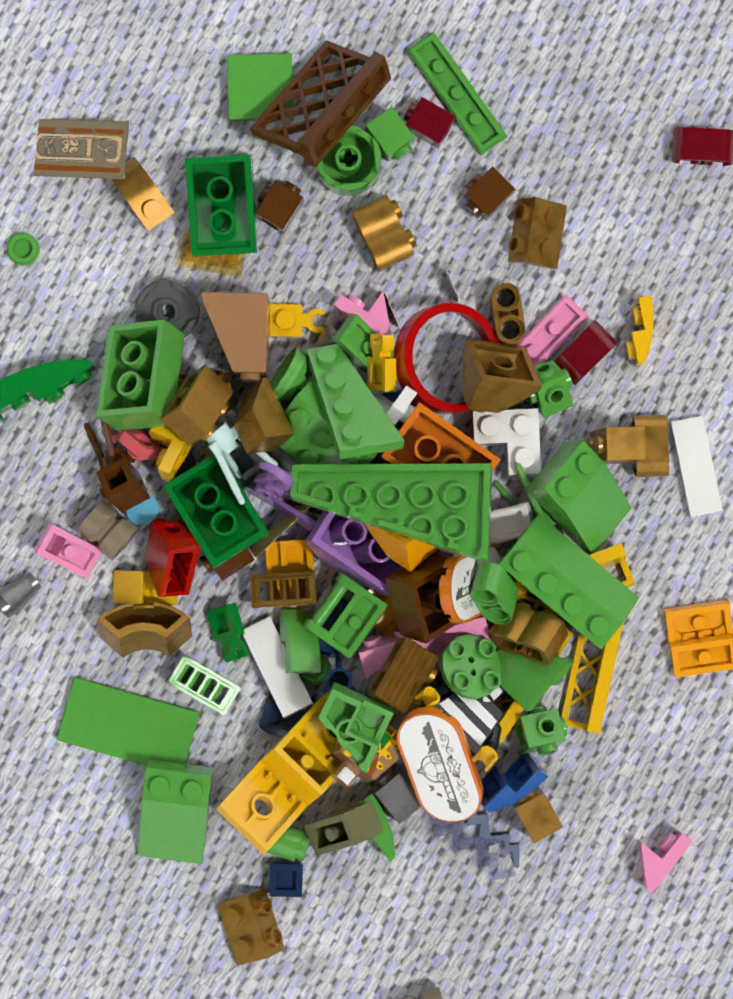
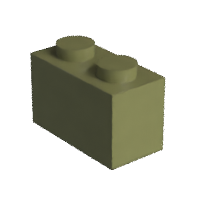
[304,800,384,856]

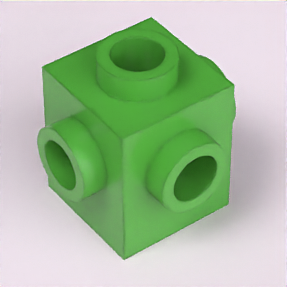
[526,360,573,418]
[514,706,567,756]

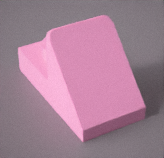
[334,292,391,335]
[34,523,102,579]
[638,831,693,893]

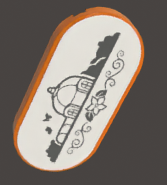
[439,544,501,623]
[397,707,483,822]

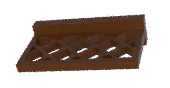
[250,40,392,168]

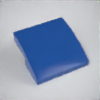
[481,753,548,812]

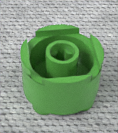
[317,125,381,196]

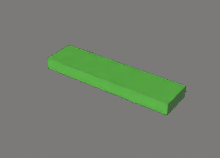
[407,31,508,156]

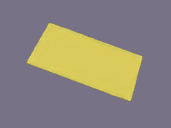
[250,504,311,558]

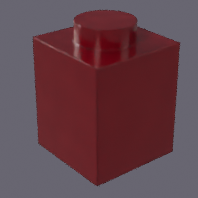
[403,97,456,149]

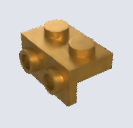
[508,197,567,269]
[217,888,284,966]

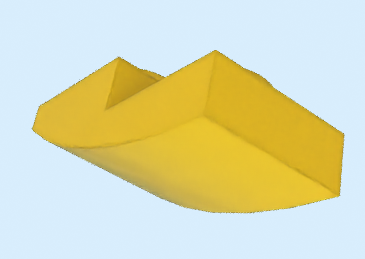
[625,295,654,367]

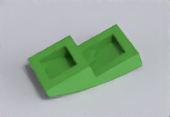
[280,609,321,674]
[361,791,395,861]

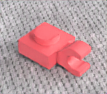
[110,429,163,461]

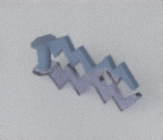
[421,807,519,881]

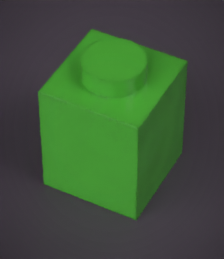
[366,106,415,162]

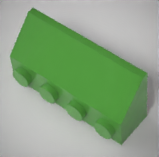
[497,514,639,649]

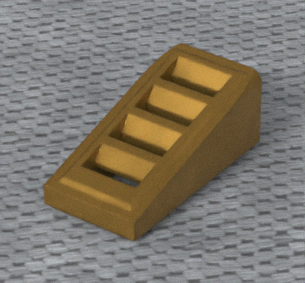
[250,571,317,608]

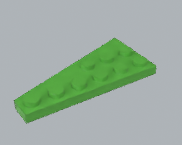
[290,463,492,564]

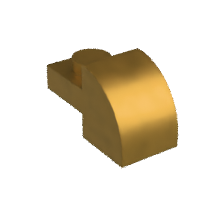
[111,157,175,231]

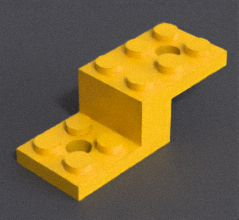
[216,692,342,855]

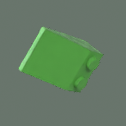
[526,440,632,555]
[138,759,214,864]

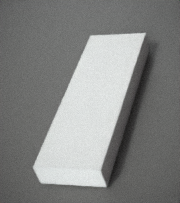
[670,416,723,517]
[243,616,313,719]

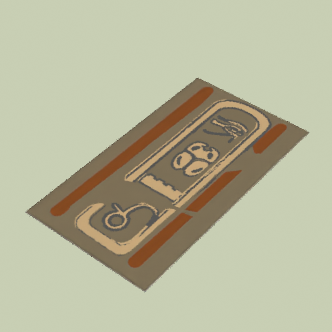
[33,119,130,179]

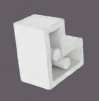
[471,408,541,477]

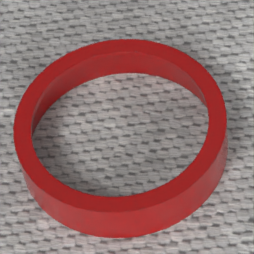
[393,303,499,415]

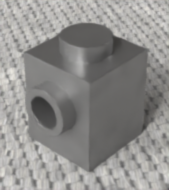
[374,771,421,824]

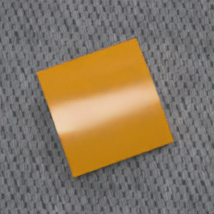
[663,599,733,678]

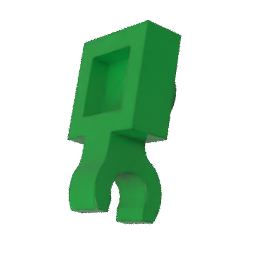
[206,603,249,662]

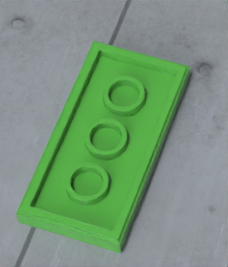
[57,677,200,766]

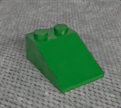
[185,154,257,257]
[163,454,270,569]

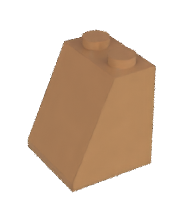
[202,292,270,384]

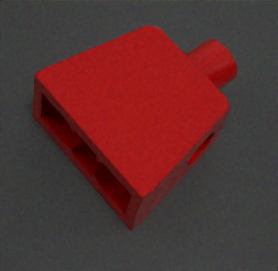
[145,518,200,597]

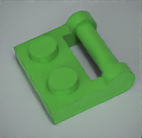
[303,571,388,659]

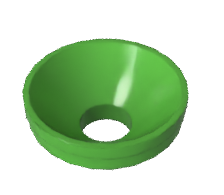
[270,347,311,402]

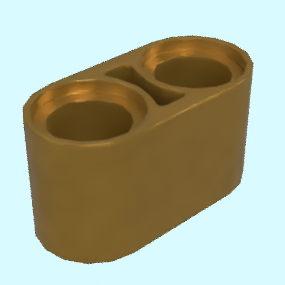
[490,283,525,345]
[632,415,669,477]

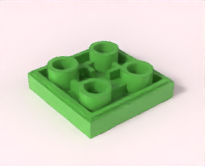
[227,53,294,122]

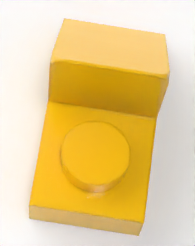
[149,426,193,482]
[112,570,178,605]

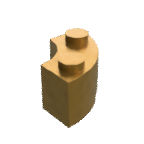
[97,602,192,658]

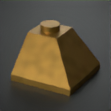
[461,339,542,413]

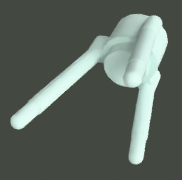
[207,422,278,505]

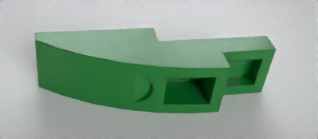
[0,360,96,422]

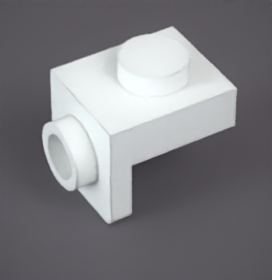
[375,386,417,426]

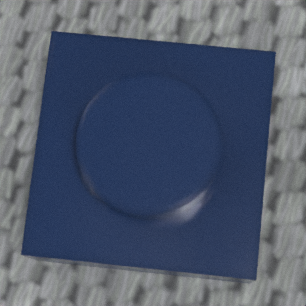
[269,862,303,897]

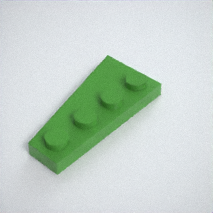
[306,344,405,460]

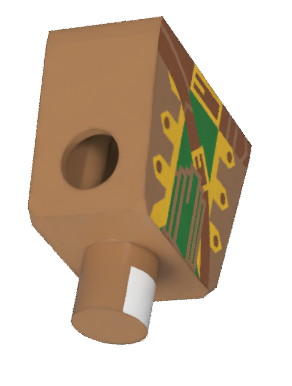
[332,724,402,788]

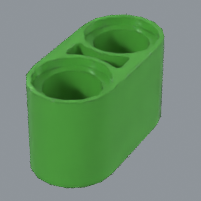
[470,562,519,624]

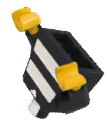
[414,684,503,772]

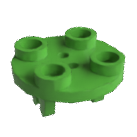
[440,634,502,700]

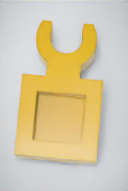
[269,304,325,338]
[367,333,397,392]

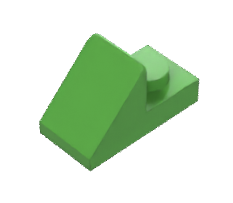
[333,313,394,373]

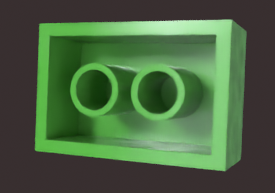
[96,319,185,431]
[280,379,379,464]

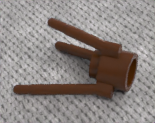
[84,420,135,470]

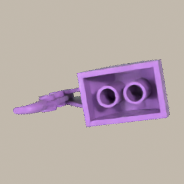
[245,462,402,595]

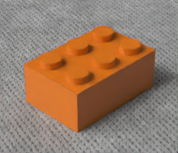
[380,402,501,472]

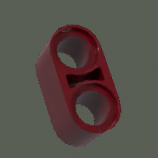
[672,127,733,166]
[554,320,618,385]

